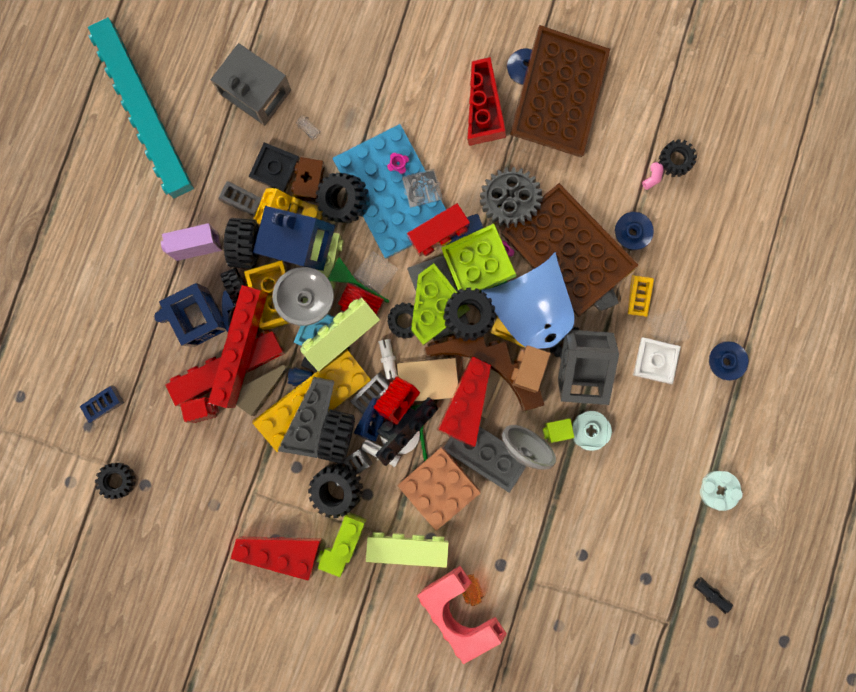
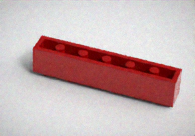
[208,285,268,408]
[165,330,285,407]

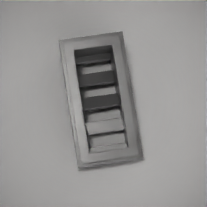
[218,181,262,216]
[350,372,390,414]
[335,449,373,486]

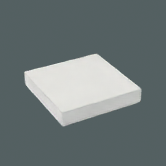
[633,337,681,384]

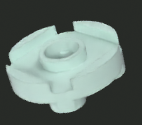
[572,411,612,451]
[700,471,743,511]

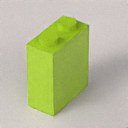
[329,512,367,563]

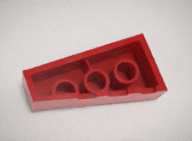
[467,57,506,146]
[437,357,491,447]
[230,536,322,581]

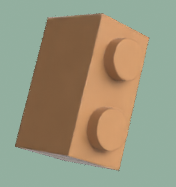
[511,345,550,393]

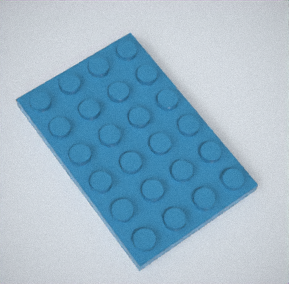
[333,124,446,260]

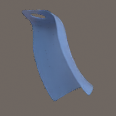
[481,252,574,349]

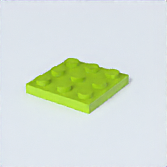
[441,224,517,293]

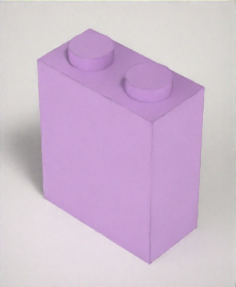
[161,223,222,261]

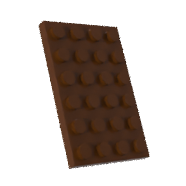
[510,25,610,157]
[501,183,639,317]

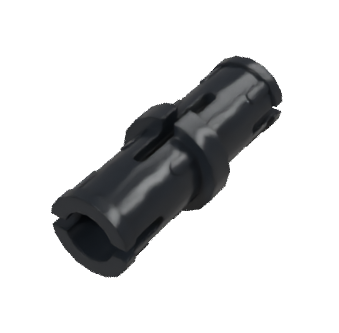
[693,577,733,614]

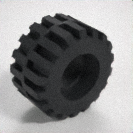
[316,172,370,223]
[224,218,259,269]
[443,288,495,341]
[317,409,355,464]
[308,463,363,518]

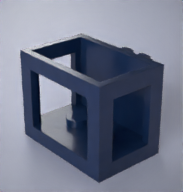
[253,206,335,271]
[154,283,226,347]

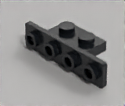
[376,397,438,466]

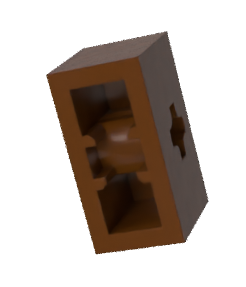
[291,157,325,203]

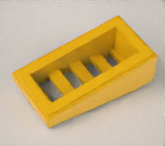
[627,275,654,317]

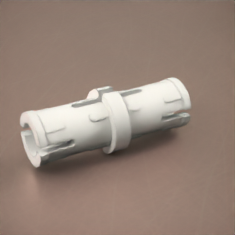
[378,339,398,380]

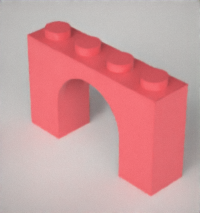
[417,566,507,664]

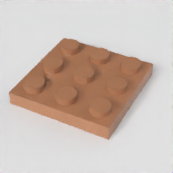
[397,447,481,531]

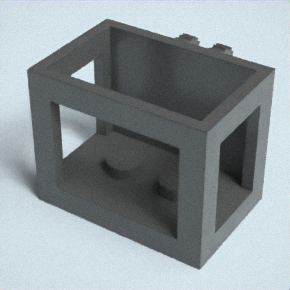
[210,43,291,126]
[558,330,619,405]

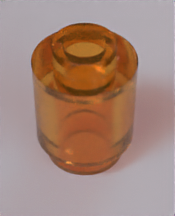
[462,574,484,606]

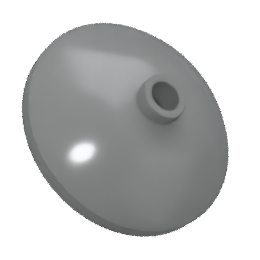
[273,267,334,326]
[502,425,556,470]

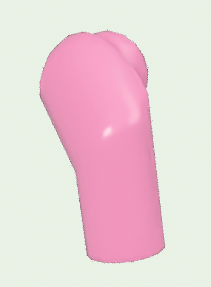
[642,162,664,190]

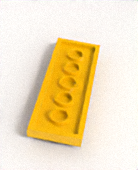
[252,349,371,452]

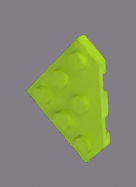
[411,263,470,346]

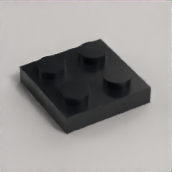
[248,142,300,193]

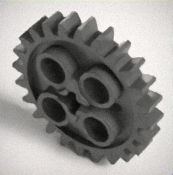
[480,167,542,228]

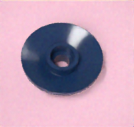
[507,48,532,85]
[615,212,654,250]
[709,341,749,381]

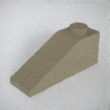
[236,365,289,416]

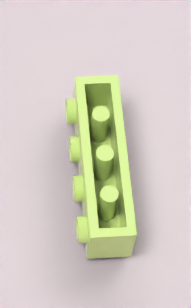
[302,230,344,303]
[300,298,380,372]
[366,532,448,568]

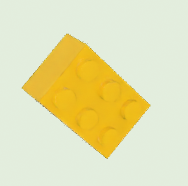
[244,260,289,331]

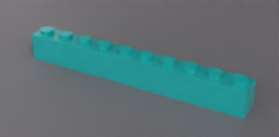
[88,17,194,199]

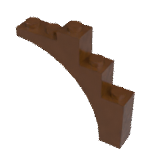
[424,323,545,412]

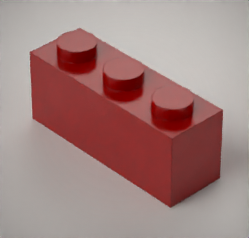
[407,203,470,257]

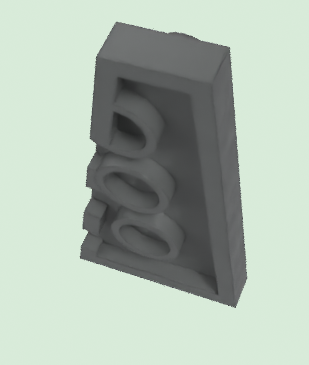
[278,377,334,458]

